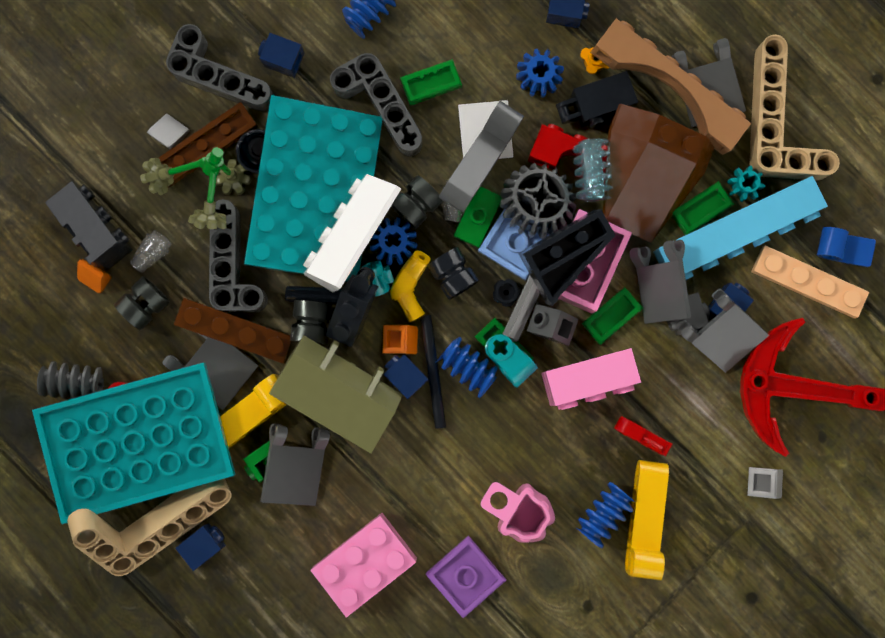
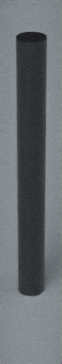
[420,315,446,429]

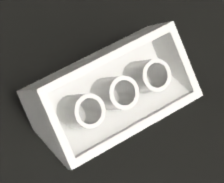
[303,174,401,292]

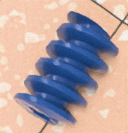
[342,0,397,39]
[436,337,498,399]
[577,482,635,549]

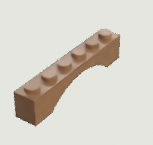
[590,18,751,155]

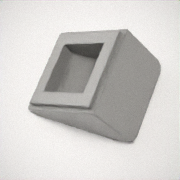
[147,113,190,150]
[748,467,783,499]

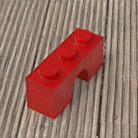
[528,124,608,192]

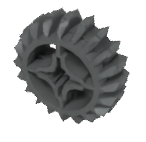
[500,163,576,239]

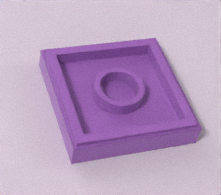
[425,535,506,618]

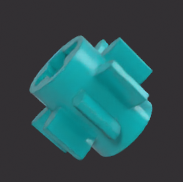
[727,165,765,202]
[363,261,394,296]

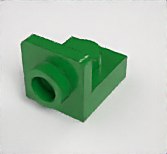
[243,441,270,483]

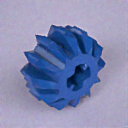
[516,48,564,98]
[370,217,418,266]

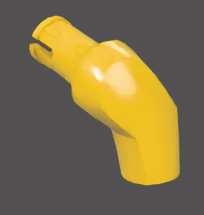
[390,250,431,322]

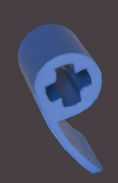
[817,227,876,267]

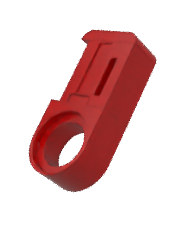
[614,416,672,457]

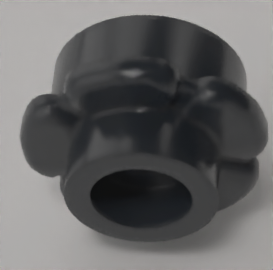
[493,279,521,307]

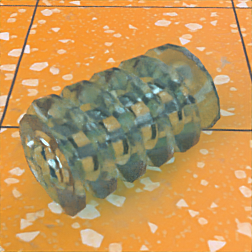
[573,138,613,202]

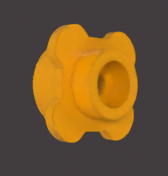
[580,47,609,74]

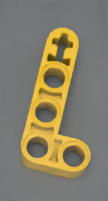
[220,374,287,448]
[625,460,669,580]

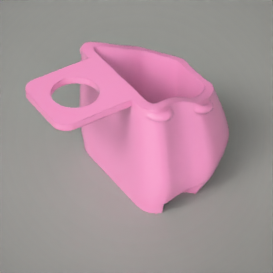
[481,482,555,543]

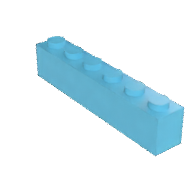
[654,176,828,280]

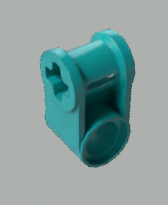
[485,334,538,388]

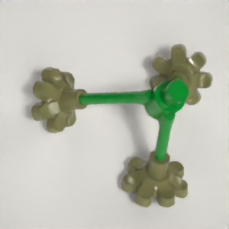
[140,147,252,229]

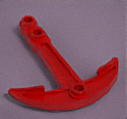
[740,318,885,457]

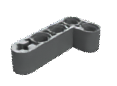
[166,24,274,112]
[330,53,422,157]
[439,101,524,213]
[209,199,268,313]

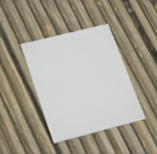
[458,100,513,159]

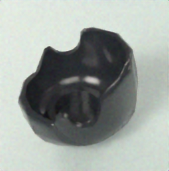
[236,129,265,173]

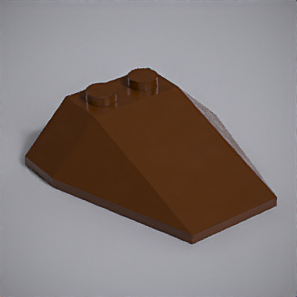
[603,104,715,242]

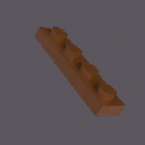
[159,102,258,188]
[174,298,291,363]

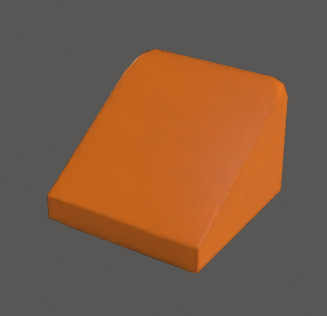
[77,259,112,294]
[382,325,418,354]

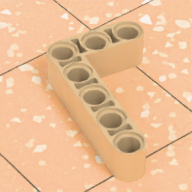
[749,35,840,180]
[67,478,231,576]

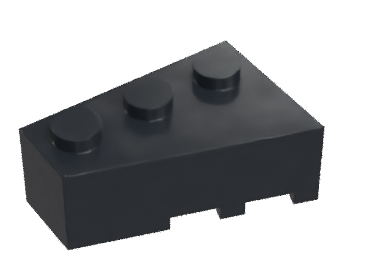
[45,181,133,271]
[518,209,615,306]

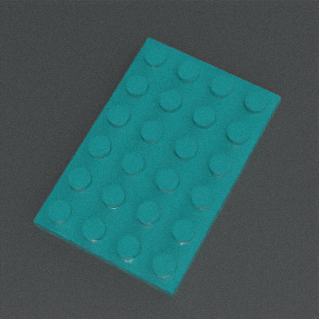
[244,95,382,282]
[32,362,236,524]

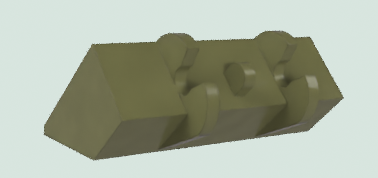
[269,335,403,453]

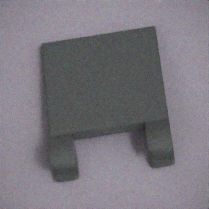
[671,38,746,127]
[630,240,691,324]
[677,288,769,373]
[162,334,259,410]
[261,423,330,506]

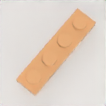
[751,245,869,318]

